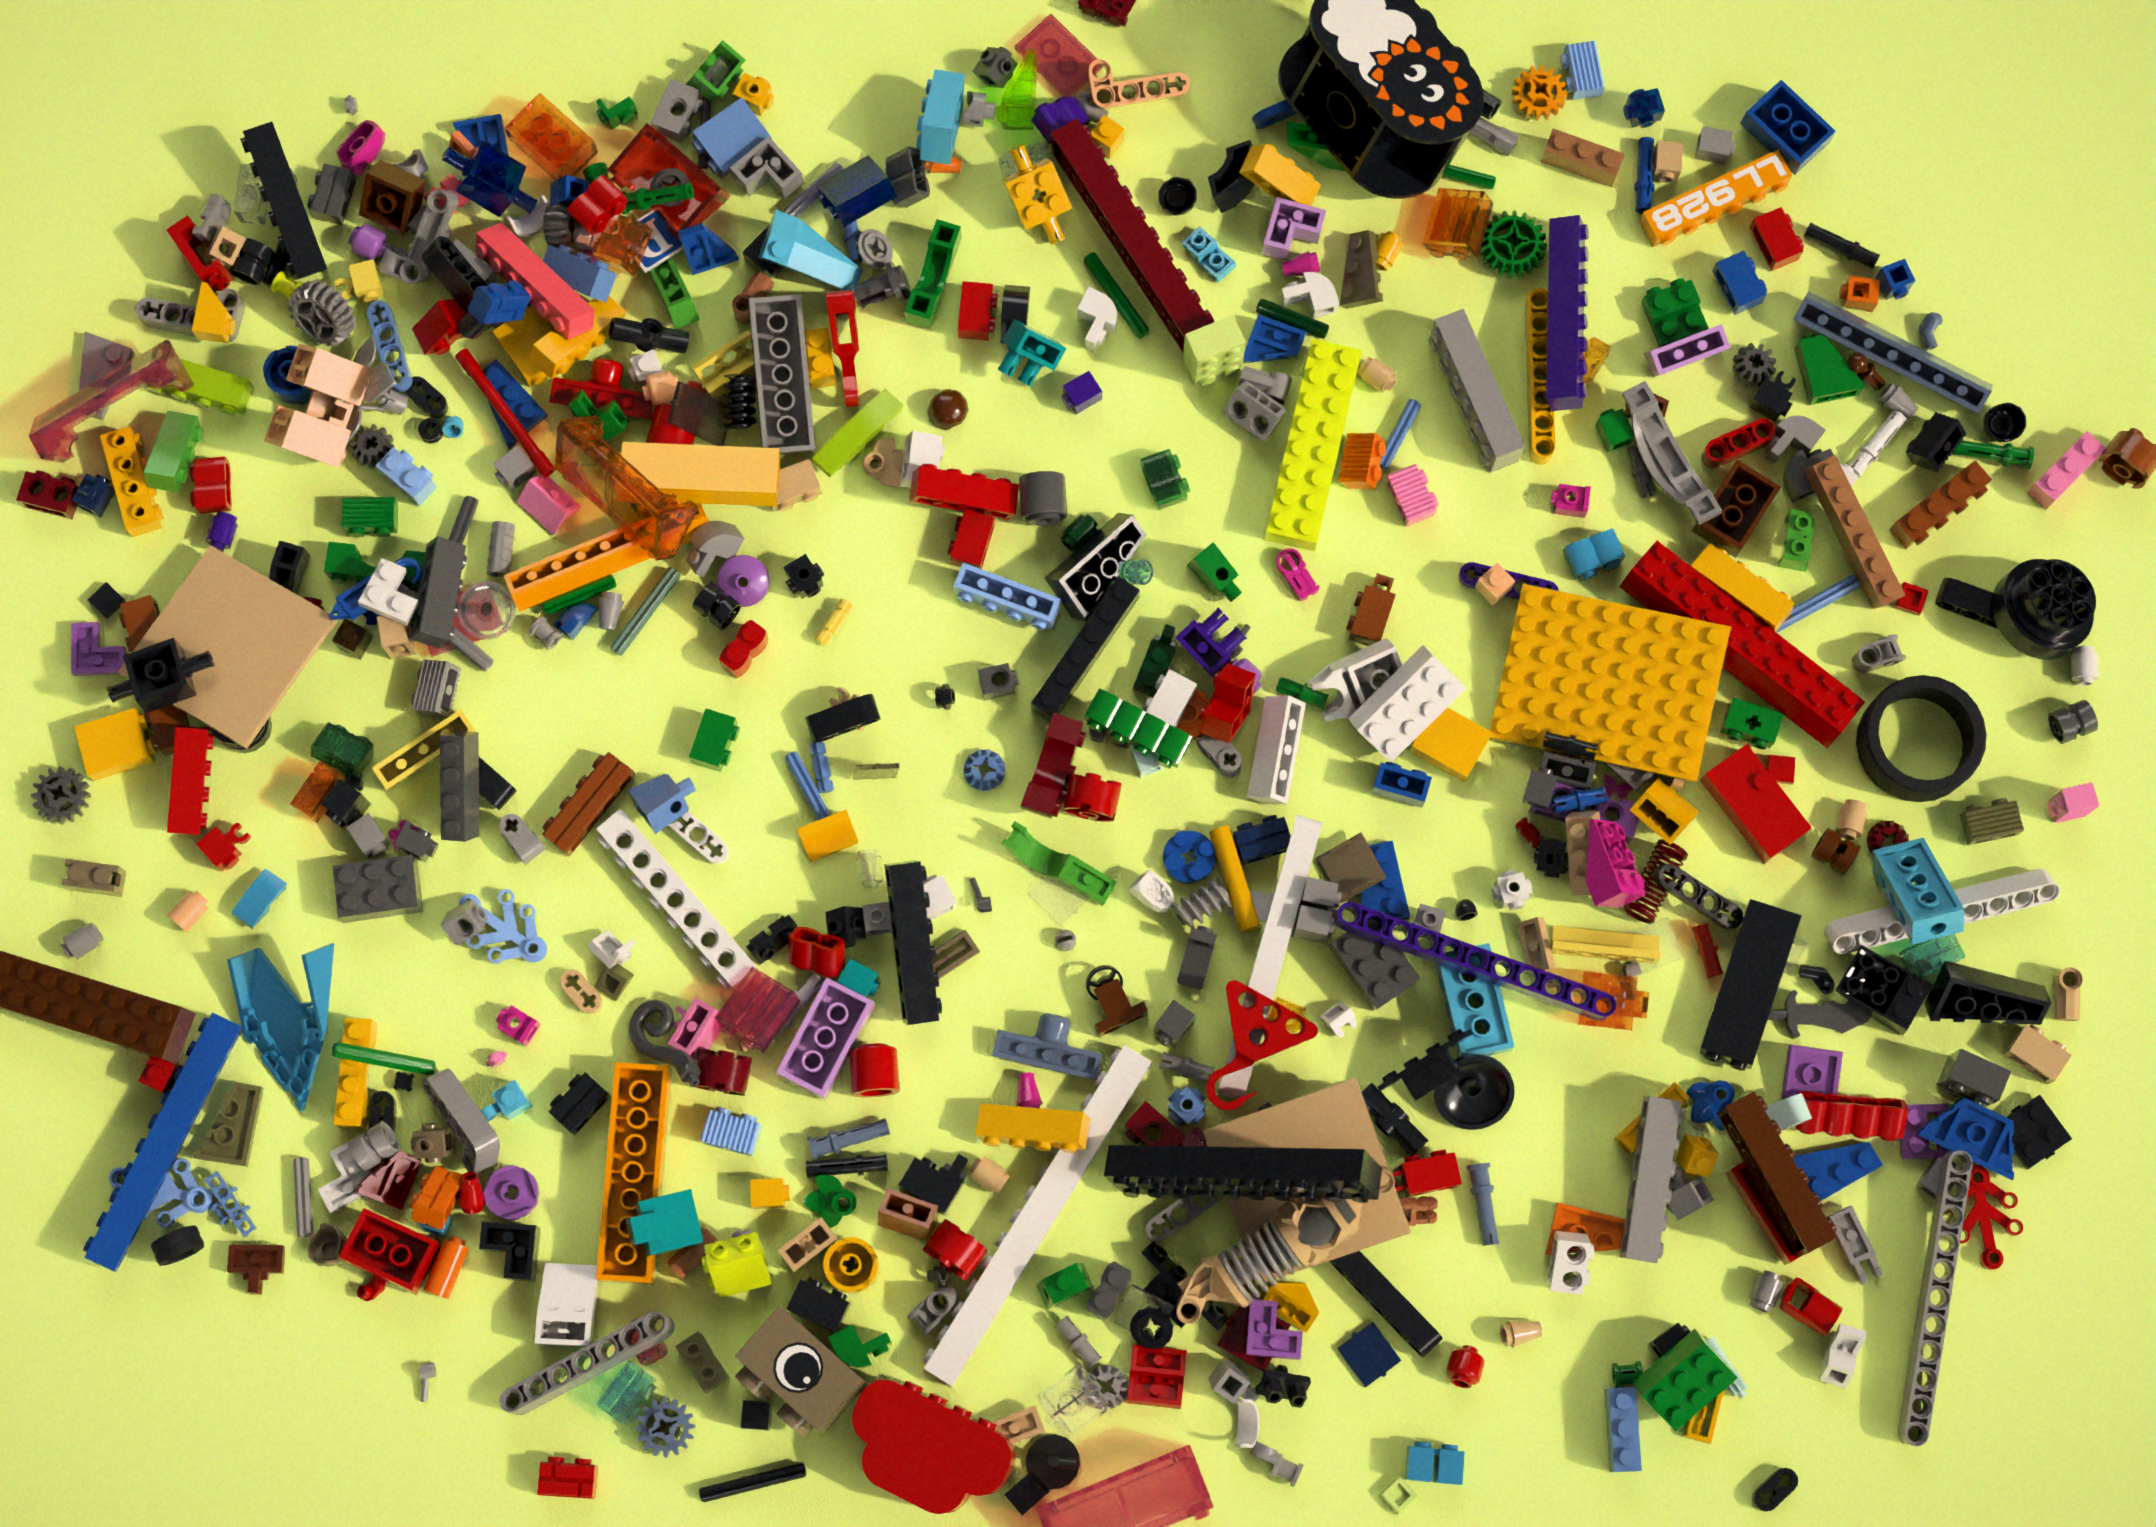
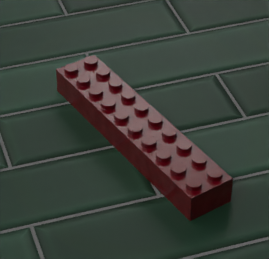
[1051,118,1214,353]

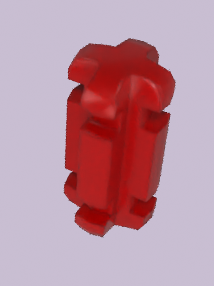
[1515,817,1545,848]

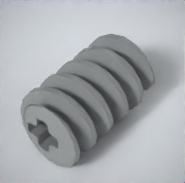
[1172,877,1231,928]

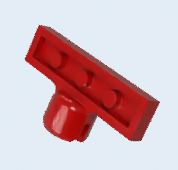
[549,359,654,420]

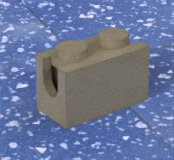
[61,859,127,897]

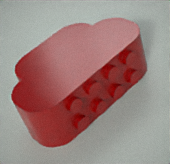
[852,1380,1016,1514]

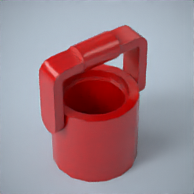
[1779,1278,1843,1337]

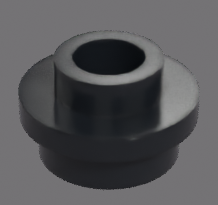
[935,684,955,710]

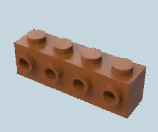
[1889,460,1992,549]

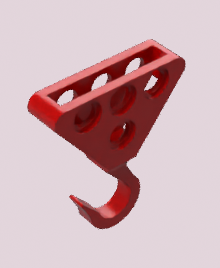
[826,290,860,407]
[1206,980,1318,1111]

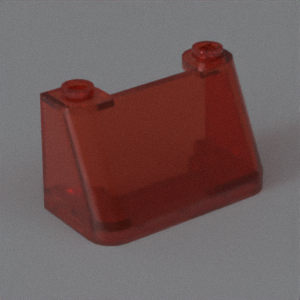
[607,123,731,238]

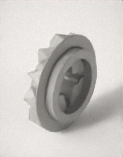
[855,229,893,270]
[1084,1365,1128,1409]

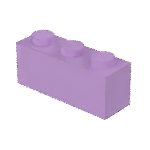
[1644,324,1731,378]

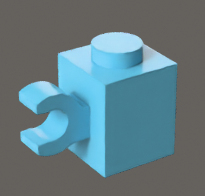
[480,1080,533,1122]

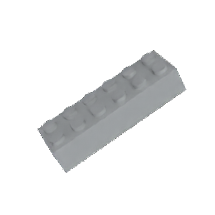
[748,294,815,455]
[1428,308,1525,473]

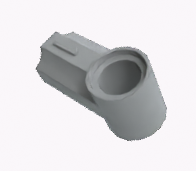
[1238,366,1292,405]

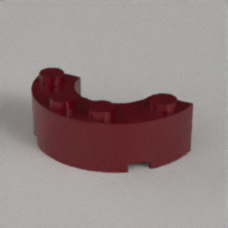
[1020,713,1086,819]

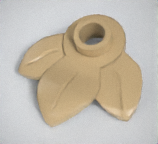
[862,437,904,487]

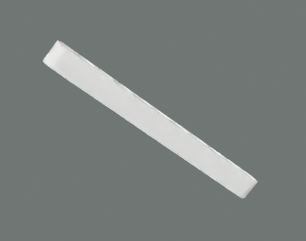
[1217,815,1323,1099]

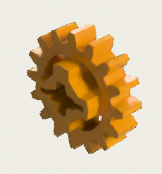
[1511,65,1568,121]

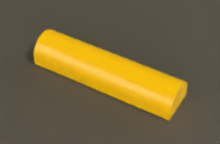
[1209,825,1261,933]

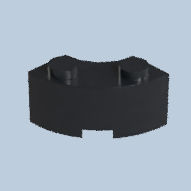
[1208,140,1255,213]

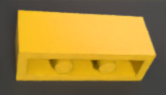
[1239,143,1321,206]

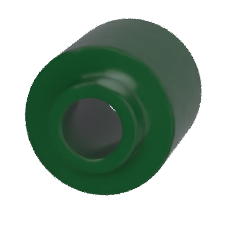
[1060,514,1098,552]

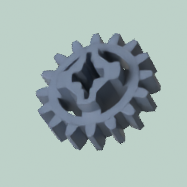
[635,1397,696,1458]

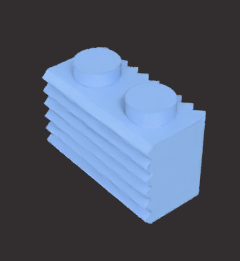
[1560,40,1605,100]
[699,1107,762,1157]

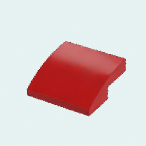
[1127,1344,1187,1409]

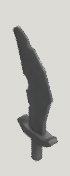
[1768,990,1871,1039]

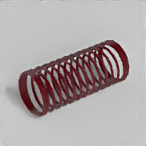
[1623,839,1688,924]

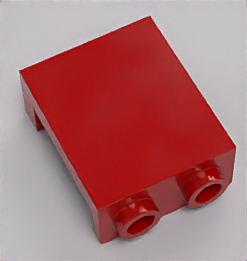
[166,215,234,293]

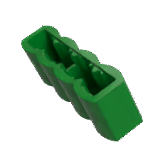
[1084,688,1193,769]

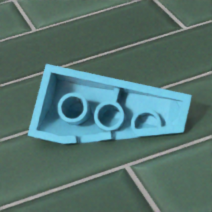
[758,209,863,291]

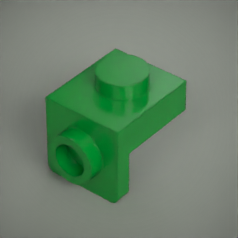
[595,96,638,130]

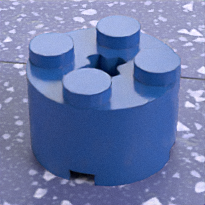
[263,345,312,405]

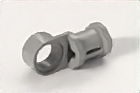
[1250,1441,1304,1487]

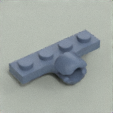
[992,1013,1103,1080]

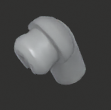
[1076,91,1108,121]

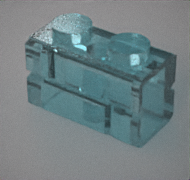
[1899,934,1965,978]
[596,1359,657,1424]

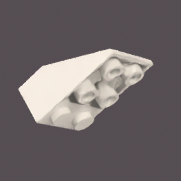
[534,1263,599,1347]

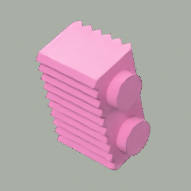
[1386,464,1438,527]
[2047,782,2099,823]

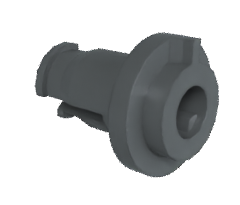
[853,261,911,309]

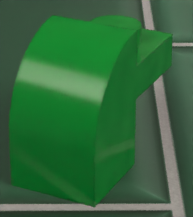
[568,390,629,441]
[828,1325,893,1368]

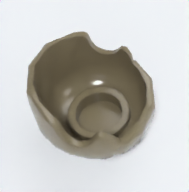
[308,1223,347,1267]

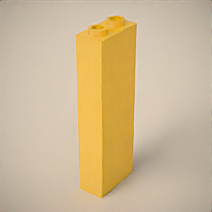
[614,442,780,507]

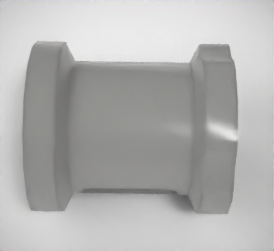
[528,616,563,651]

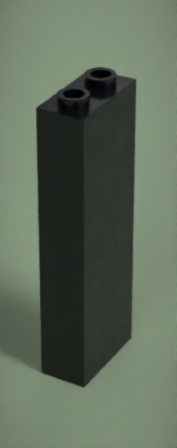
[1699,899,1802,1071]

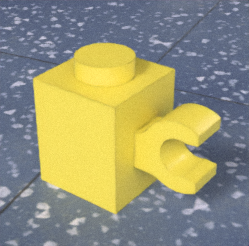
[334,259,385,303]

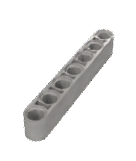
[499,1311,675,1415]

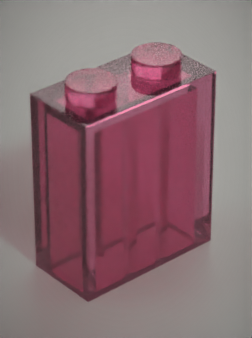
[715,966,800,1053]

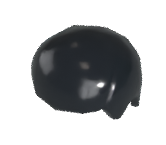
[1158,177,1197,216]
[1983,402,2027,443]

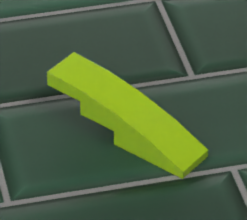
[811,388,904,478]

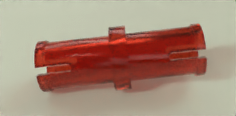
[1692,923,1724,979]

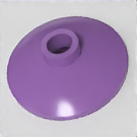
[717,555,770,607]

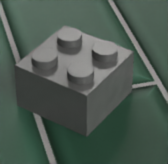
[1936,1049,2011,1107]

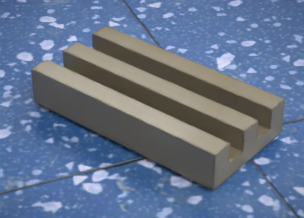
[933,929,980,979]

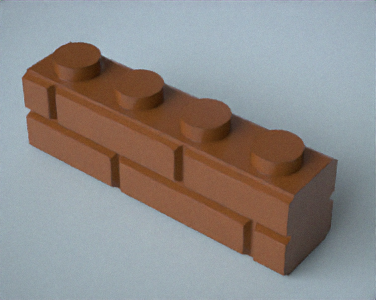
[542,752,635,857]

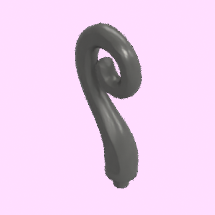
[629,999,701,1087]

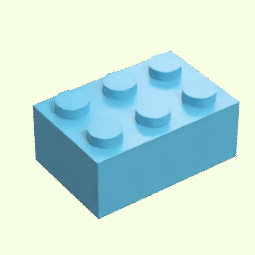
[916,69,965,165]

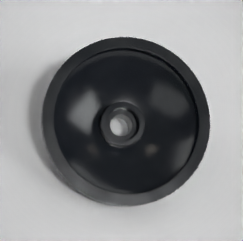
[1434,1054,1515,1130]

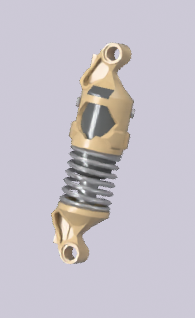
[1177,1165,1395,1324]

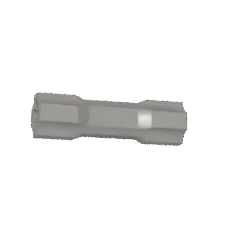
[1470,117,1520,156]

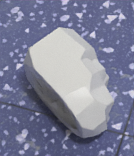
[1128,869,1174,912]

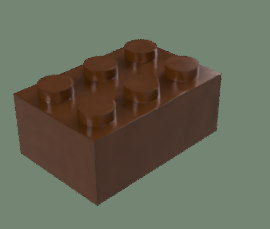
[1692,460,1781,558]

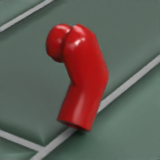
[357,1276,386,1301]

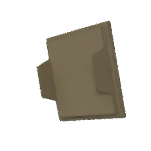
[1316,832,1387,904]

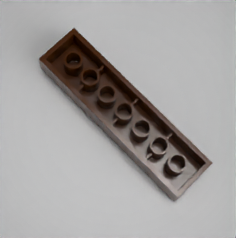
[0,951,196,1065]

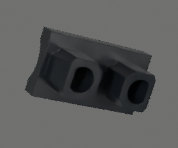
[1255,1364,1311,1408]

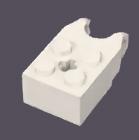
[1308,638,1402,722]

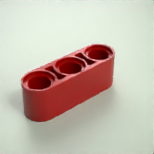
[1701,418,1775,469]

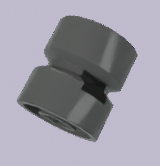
[2048,700,2098,744]

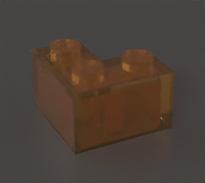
[593,214,653,278]

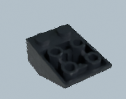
[1835,945,1933,1036]

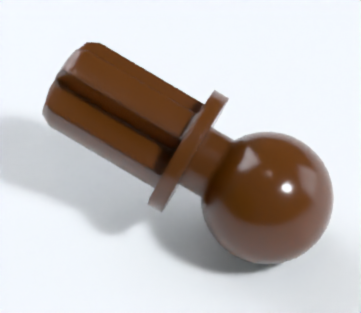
[1847,353,1885,391]

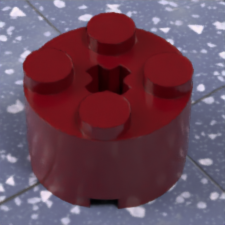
[694,1049,753,1096]

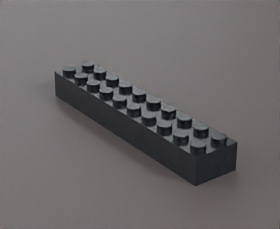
[1104,1145,1382,1203]

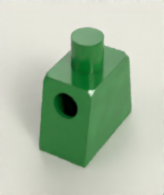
[1187,542,1242,603]
[1036,1263,1094,1310]

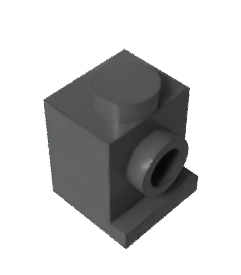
[394,821,439,862]

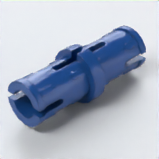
[1551,786,1607,814]

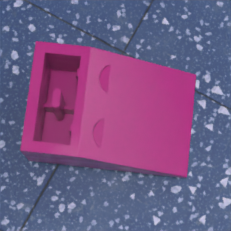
[1586,819,1646,908]

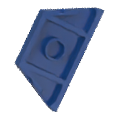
[1917,1097,2014,1181]

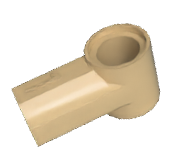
[2052,967,2083,1021]

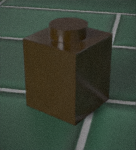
[332,619,373,660]

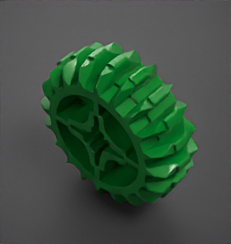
[1478,210,1547,279]

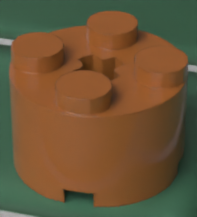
[2099,428,2156,489]

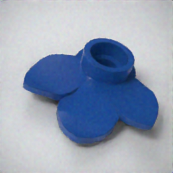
[1686,1080,1735,1131]

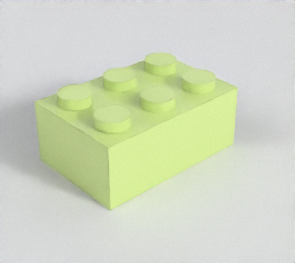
[1183,315,1246,386]

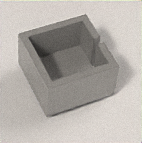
[1292,877,1342,944]

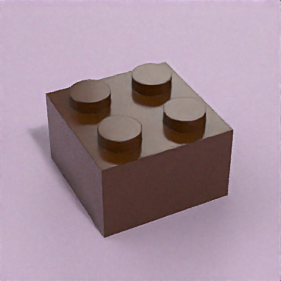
[358,160,426,235]

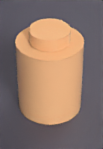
[167,890,209,932]

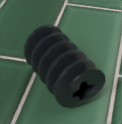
[723,374,756,429]

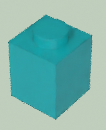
[837,959,881,998]

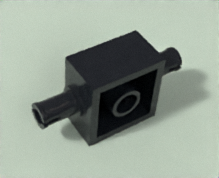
[107,637,215,713]

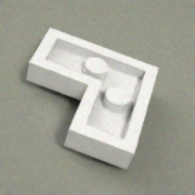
[358,558,419,626]
[318,1142,372,1214]

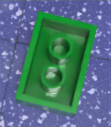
[1633,1328,1738,1432]

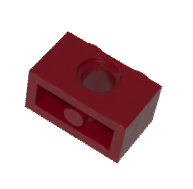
[1124,1101,1186,1146]

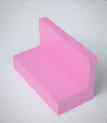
[516,474,581,535]

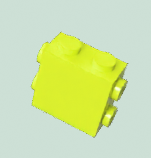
[701,1232,772,1298]

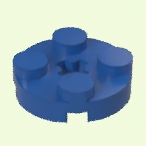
[1163,831,1216,884]

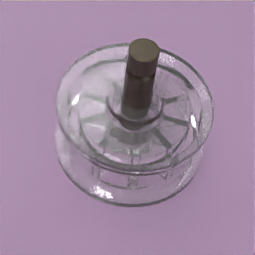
[457,581,516,641]

